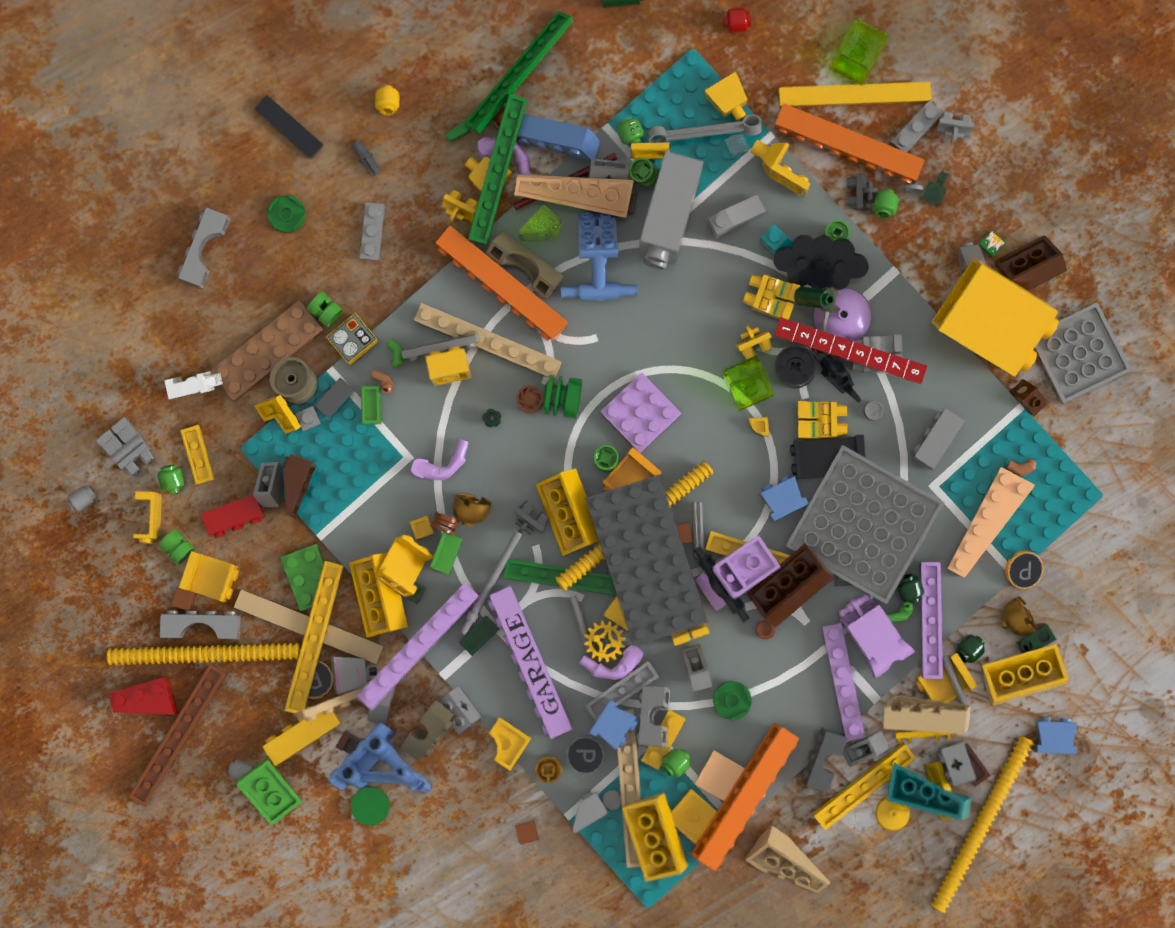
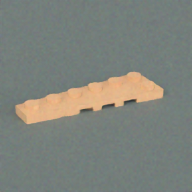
[514,174,634,218]
[947,467,1035,578]

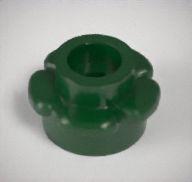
[482,409,501,428]

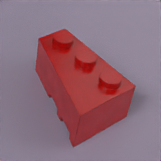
[108,677,178,715]

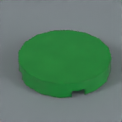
[268,195,306,233]
[713,681,752,720]
[351,787,390,826]

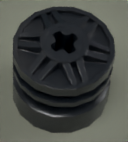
[775,345,816,389]

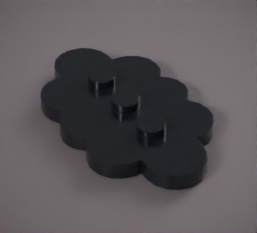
[773,235,869,290]

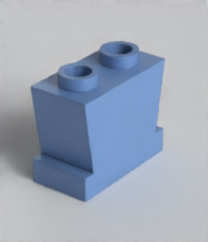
[759,475,809,522]
[589,700,638,750]
[1034,717,1077,754]

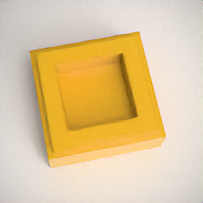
[410,515,435,540]

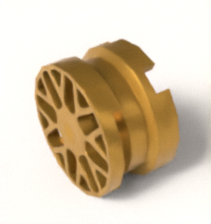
[535,756,562,784]

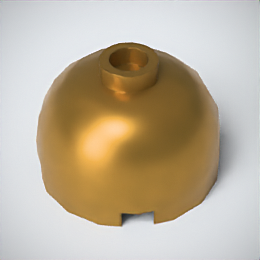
[452,493,492,527]
[1001,596,1036,636]

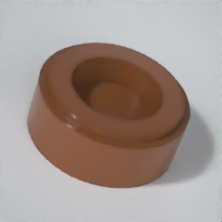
[756,620,775,639]

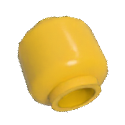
[375,85,400,115]

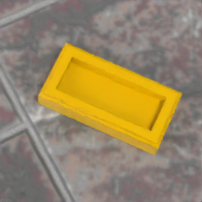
[631,143,669,159]

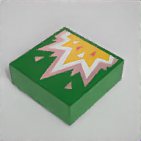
[979,230,1006,258]

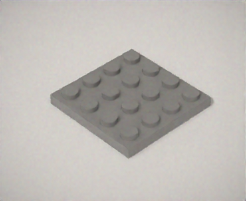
[1034,302,1132,404]

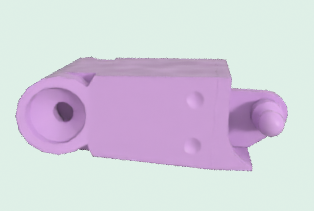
[839,593,915,679]

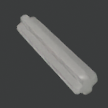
[692,501,704,559]

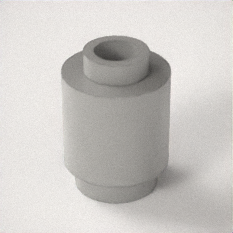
[67,485,97,512]
[228,759,255,780]

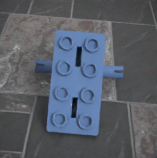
[561,212,638,301]
[328,723,431,793]

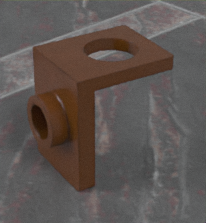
[1010,379,1047,416]

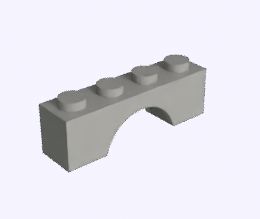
[178,207,230,289]
[160,611,241,639]

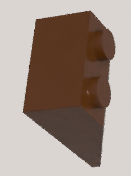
[282,454,317,518]

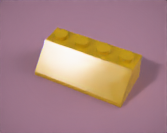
[535,468,599,556]
[349,553,408,638]
[982,644,1069,706]
[622,793,688,882]

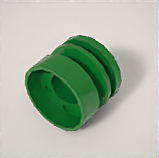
[543,374,582,419]

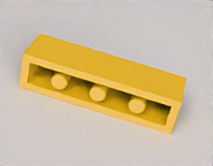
[263,710,342,766]

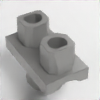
[936,112,974,143]

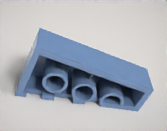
[517,114,601,161]

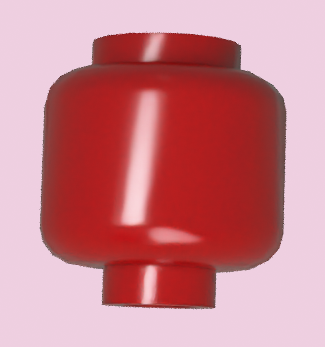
[723,7,751,33]

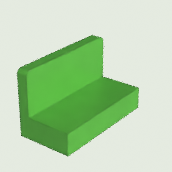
[430,531,463,575]

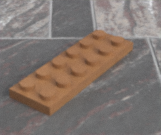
[210,300,324,402]

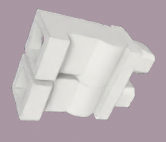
[164,371,223,399]

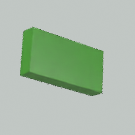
[361,386,381,425]

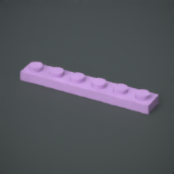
[920,562,943,679]
[822,623,865,741]

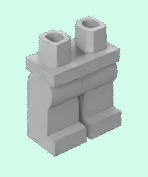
[851,334,903,374]
[96,417,154,476]

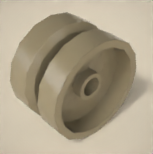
[270,357,318,405]

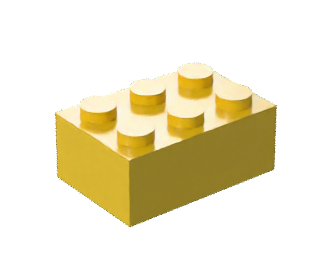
[426,346,472,386]

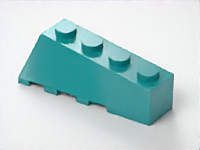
[887,763,972,820]

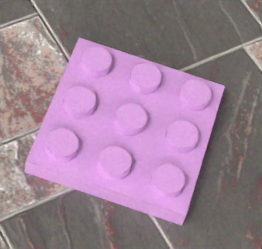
[600,372,682,453]

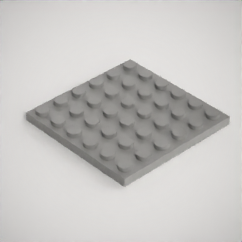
[786,445,945,604]

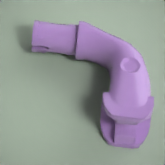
[478,137,530,175]
[411,439,469,481]
[579,645,643,680]

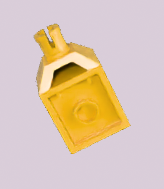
[750,139,811,198]

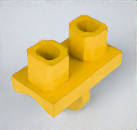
[441,190,477,223]
[735,325,772,359]

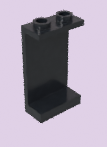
[790,435,866,480]

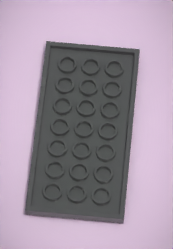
[585,475,708,647]

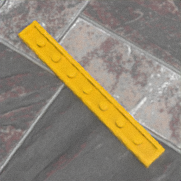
[779,82,931,107]
[284,561,344,714]

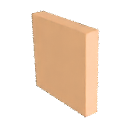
[694,750,745,801]

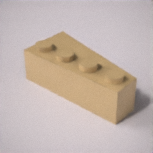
[883,695,970,735]

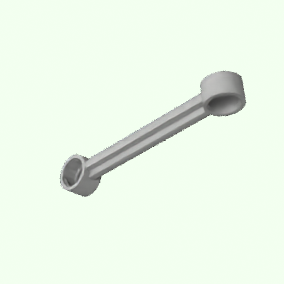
[648,115,762,143]

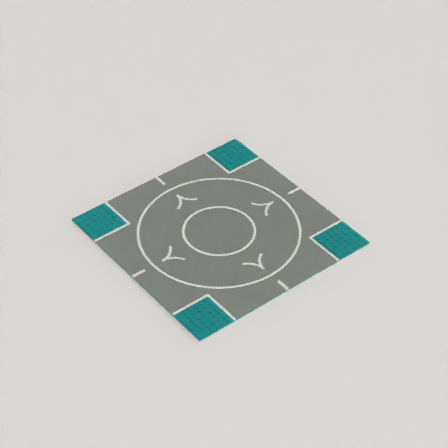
[241,49,1103,908]

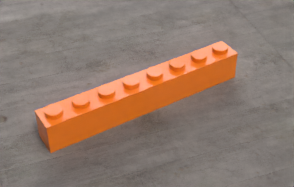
[774,103,925,184]
[436,226,568,342]
[691,722,799,871]

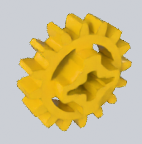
[583,620,626,663]

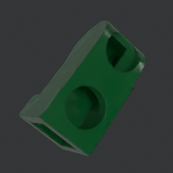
[1016,624,1057,653]

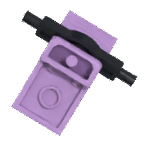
[693,535,780,623]

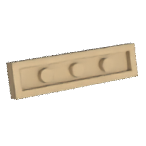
[296,686,366,722]

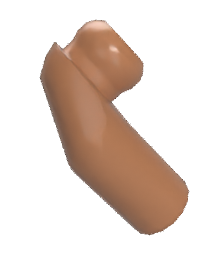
[371,369,394,394]
[1007,459,1036,476]

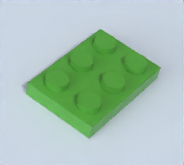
[280,544,337,612]
[235,758,302,826]

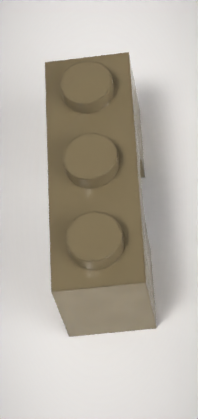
[400,700,454,761]

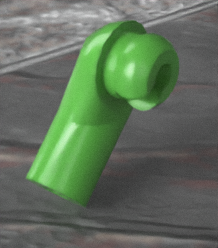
[386,339,405,368]
[887,602,913,622]

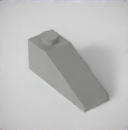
[707,195,766,239]

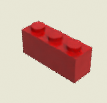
[201,495,265,539]

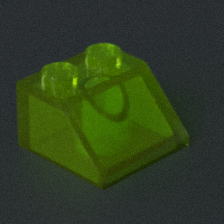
[518,204,561,241]
[722,355,774,411]

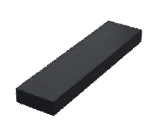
[254,95,324,159]

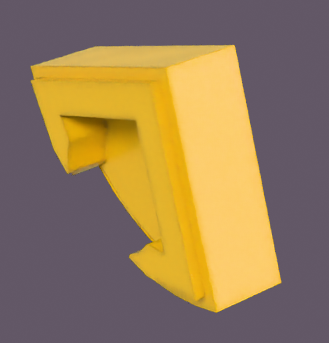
[748,417,769,437]

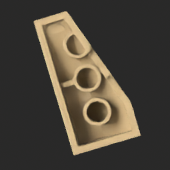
[745,826,830,893]

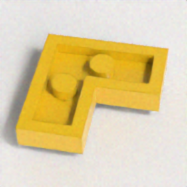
[254,395,301,434]

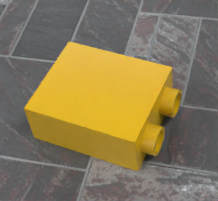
[931,257,1059,377]

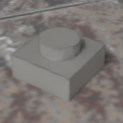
[295,406,321,432]

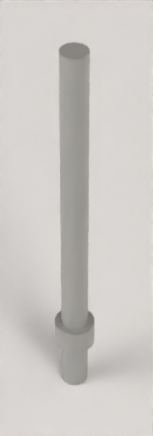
[460,531,522,635]

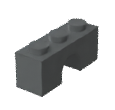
[801,727,848,793]

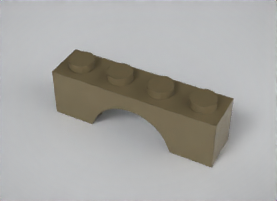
[485,231,564,299]

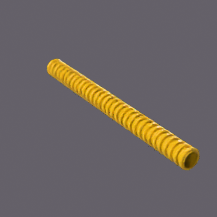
[555,461,713,591]
[107,643,300,665]
[930,736,1035,913]

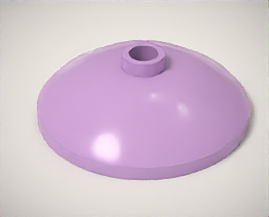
[813,288,871,341]

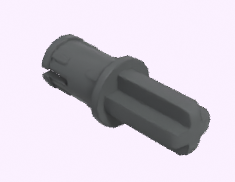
[351,140,380,176]

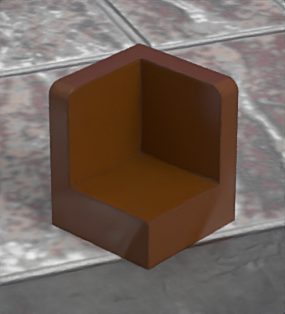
[335,730,363,754]

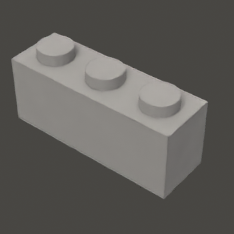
[912,408,965,471]

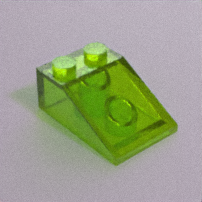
[829,18,890,86]

